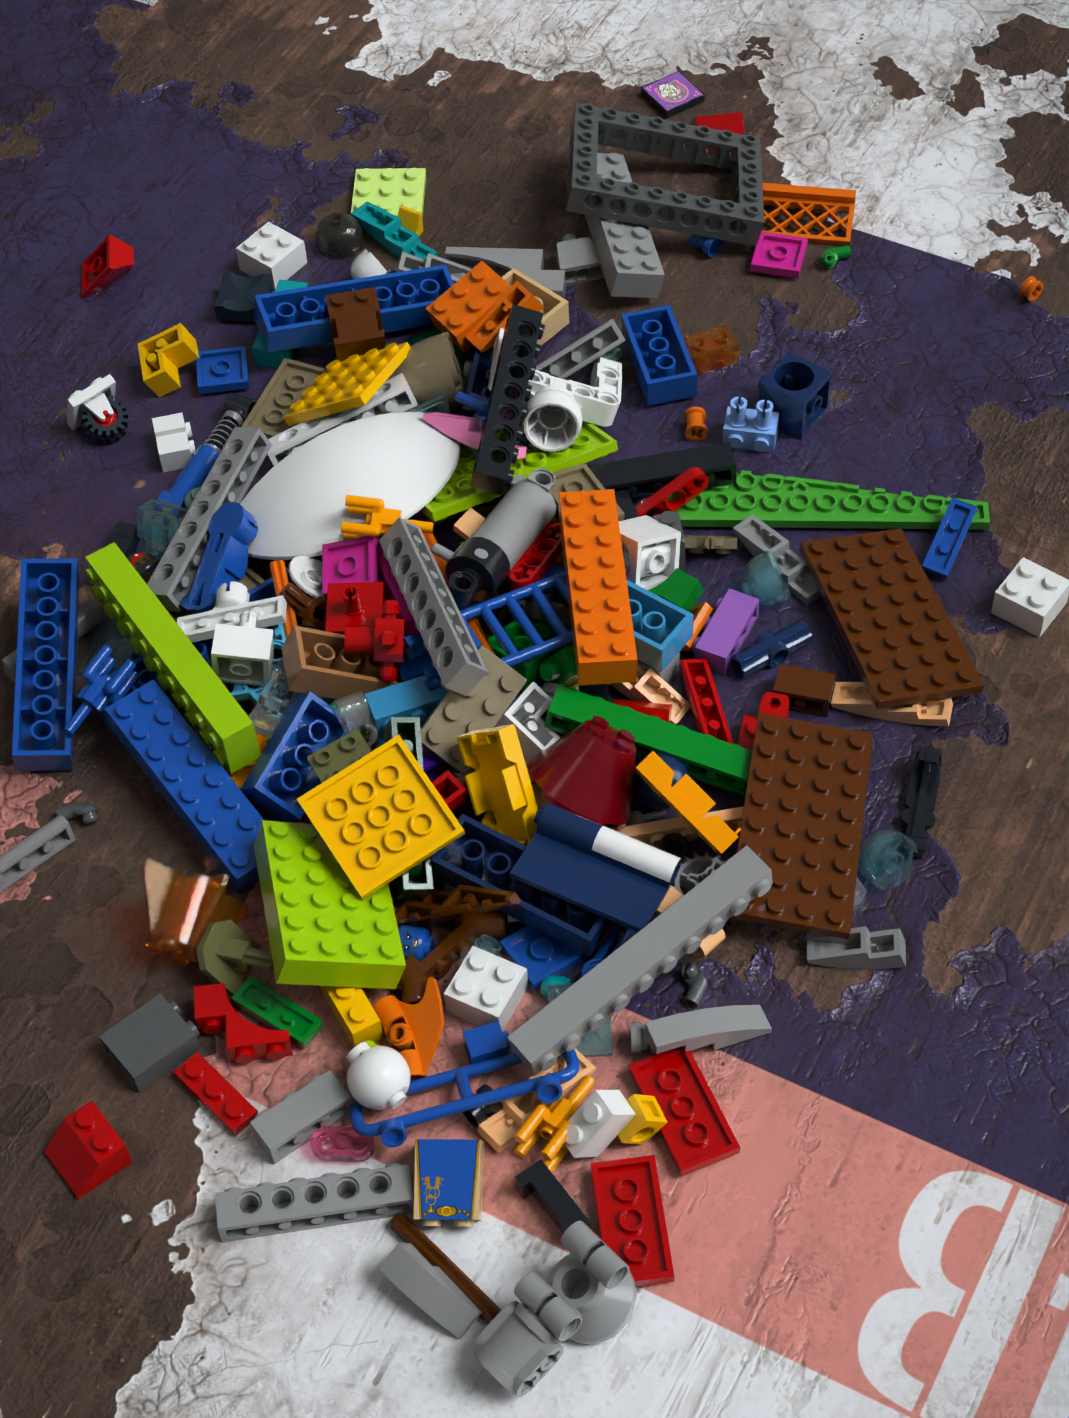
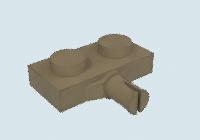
[684,535,737,554]

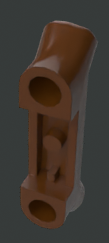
[397,910,506,1005]

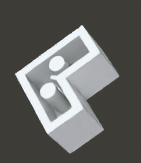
[495,682,561,766]

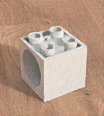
[619,515,681,590]

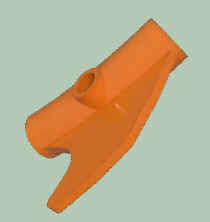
[373,977,444,1081]

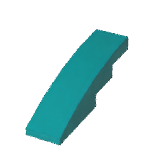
[351,201,438,259]

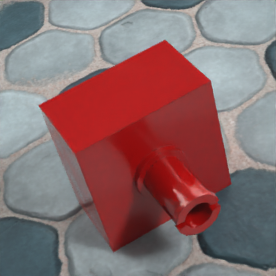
[325,582,388,635]

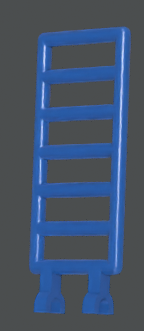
[404,571,573,692]

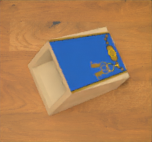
[414,1139,485,1227]

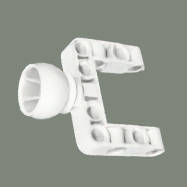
[488,328,622,452]

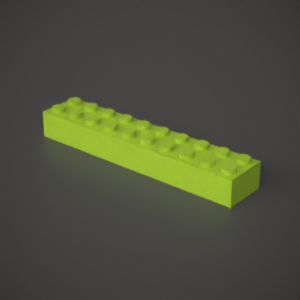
[85,542,261,774]

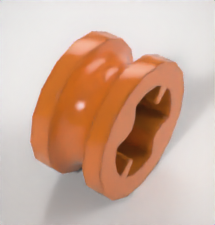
[1019,276,1044,302]

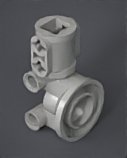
[472,1221,636,1397]

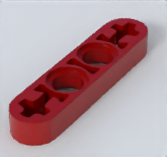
[635,467,709,518]
[509,523,563,591]

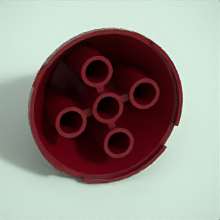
[526,716,636,830]

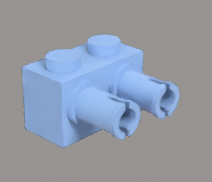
[723,397,779,453]

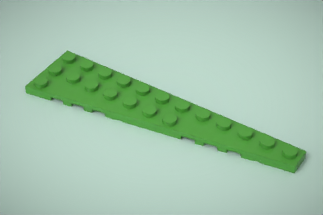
[668,470,990,530]

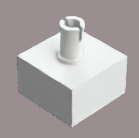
[211,611,274,687]

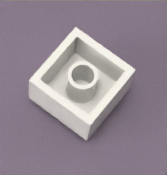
[236,222,307,289]
[991,557,1069,638]
[444,946,529,1032]

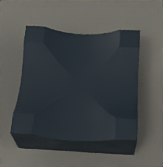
[214,272,274,322]

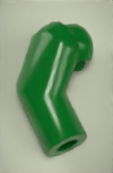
[820,245,851,269]

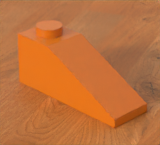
[465,281,544,353]

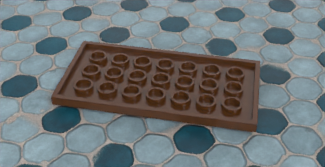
[799,528,985,709]
[731,713,873,939]

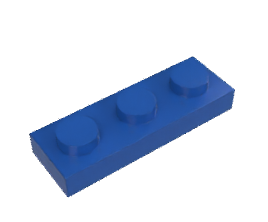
[922,497,978,580]

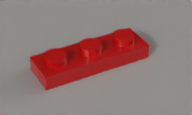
[173,1052,258,1137]

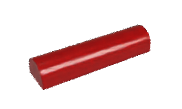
[678,658,734,744]

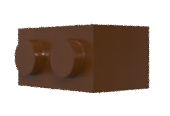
[772,664,836,718]

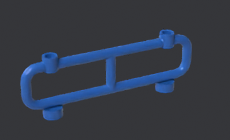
[349,1049,580,1147]

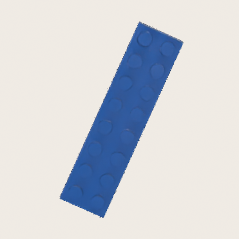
[254,264,454,353]
[12,558,80,771]
[105,679,264,894]

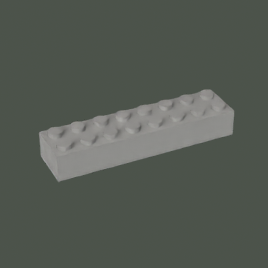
[585,153,665,298]

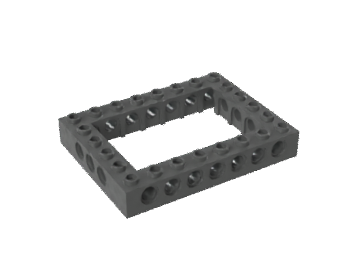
[566,103,764,246]

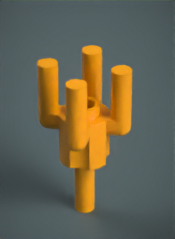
[341,495,434,543]
[514,1075,595,1172]

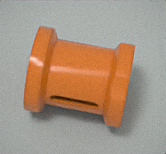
[684,407,708,441]

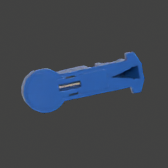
[180,502,258,614]

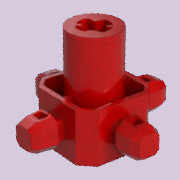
[344,600,405,681]

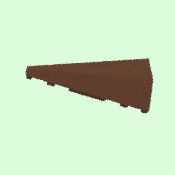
[395,884,521,926]

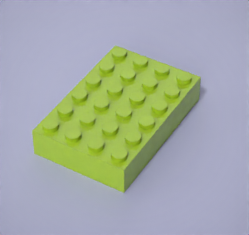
[254,820,406,989]

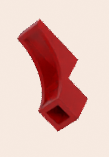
[194,983,293,1064]

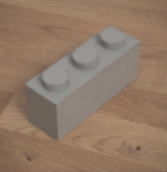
[250,1070,352,1164]

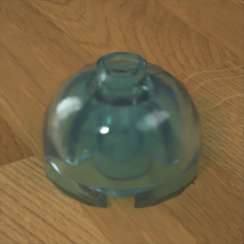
[741,551,791,607]
[858,829,917,890]

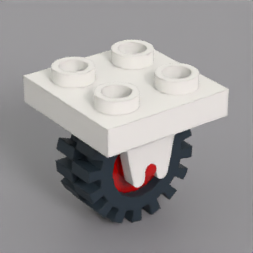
[67,374,129,445]

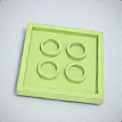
[350,168,426,224]

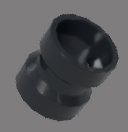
[462,1084,503,1129]

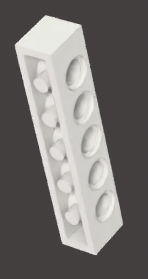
[267,373,418,466]

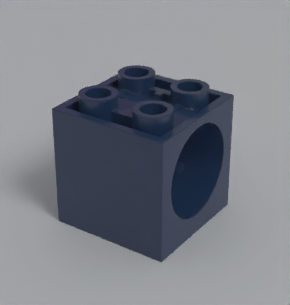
[758,352,833,440]

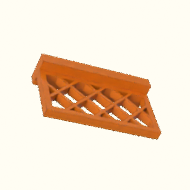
[761,183,856,246]

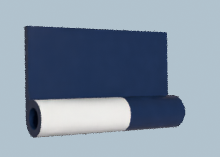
[509,803,682,932]

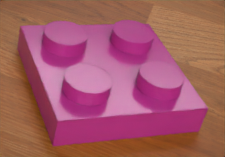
[750,232,808,278]
[322,536,378,598]

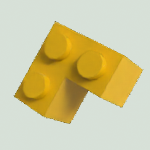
[138,323,199,397]

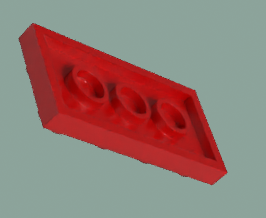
[629,1046,740,1176]
[590,1155,675,1286]

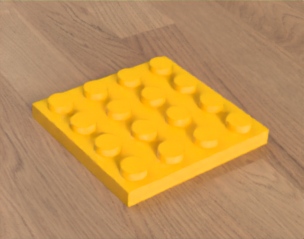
[283,342,411,426]
[297,735,465,900]

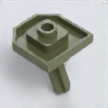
[196,919,274,996]

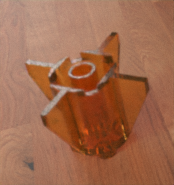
[142,858,248,965]

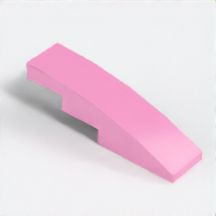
[423,412,527,459]

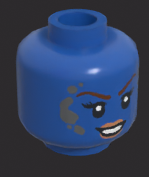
[398,924,435,962]

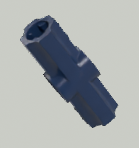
[730,620,813,678]

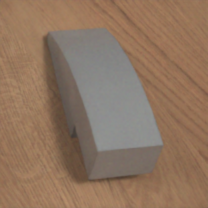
[395,252,473,284]
[807,926,906,969]
[378,1243,482,1338]

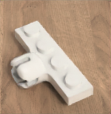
[177,581,287,643]

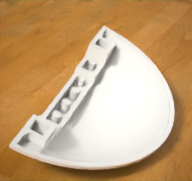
[240,412,461,560]

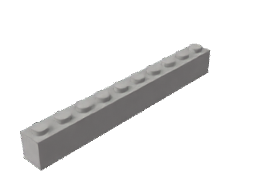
[507,845,773,1075]

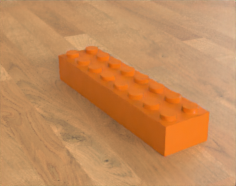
[559,489,638,686]

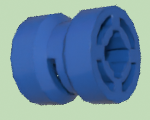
[689,234,723,257]

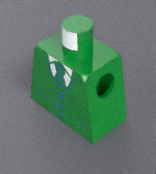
[539,645,578,687]

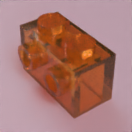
[683,324,739,375]

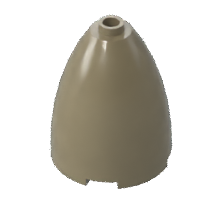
[386,332,466,413]

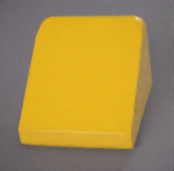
[398,206,424,236]

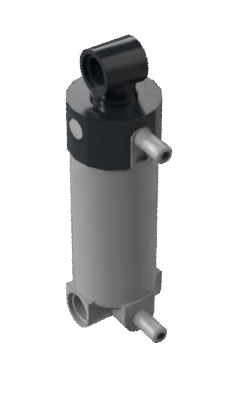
[431,468,556,610]

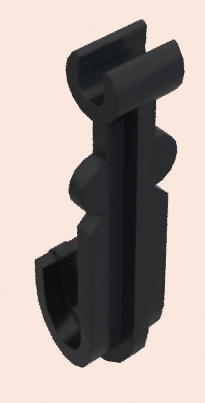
[899,745,942,858]

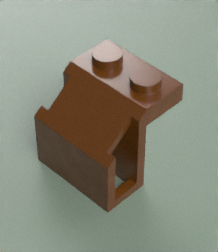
[325,287,386,362]

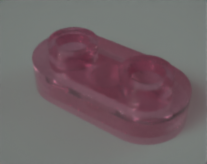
[310,1126,375,1162]

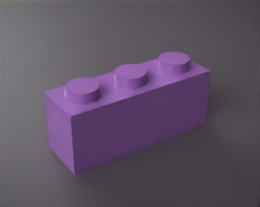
[692,588,759,675]

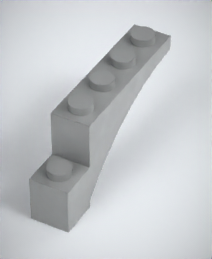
[445,247,566,299]

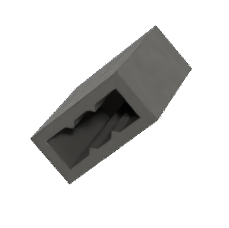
[99,993,200,1093]

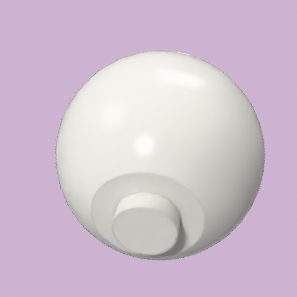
[346,1042,411,1110]

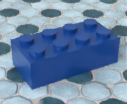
[621,305,697,406]
[241,691,355,822]

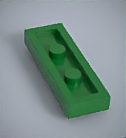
[231,976,324,1049]

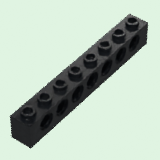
[470,304,545,495]

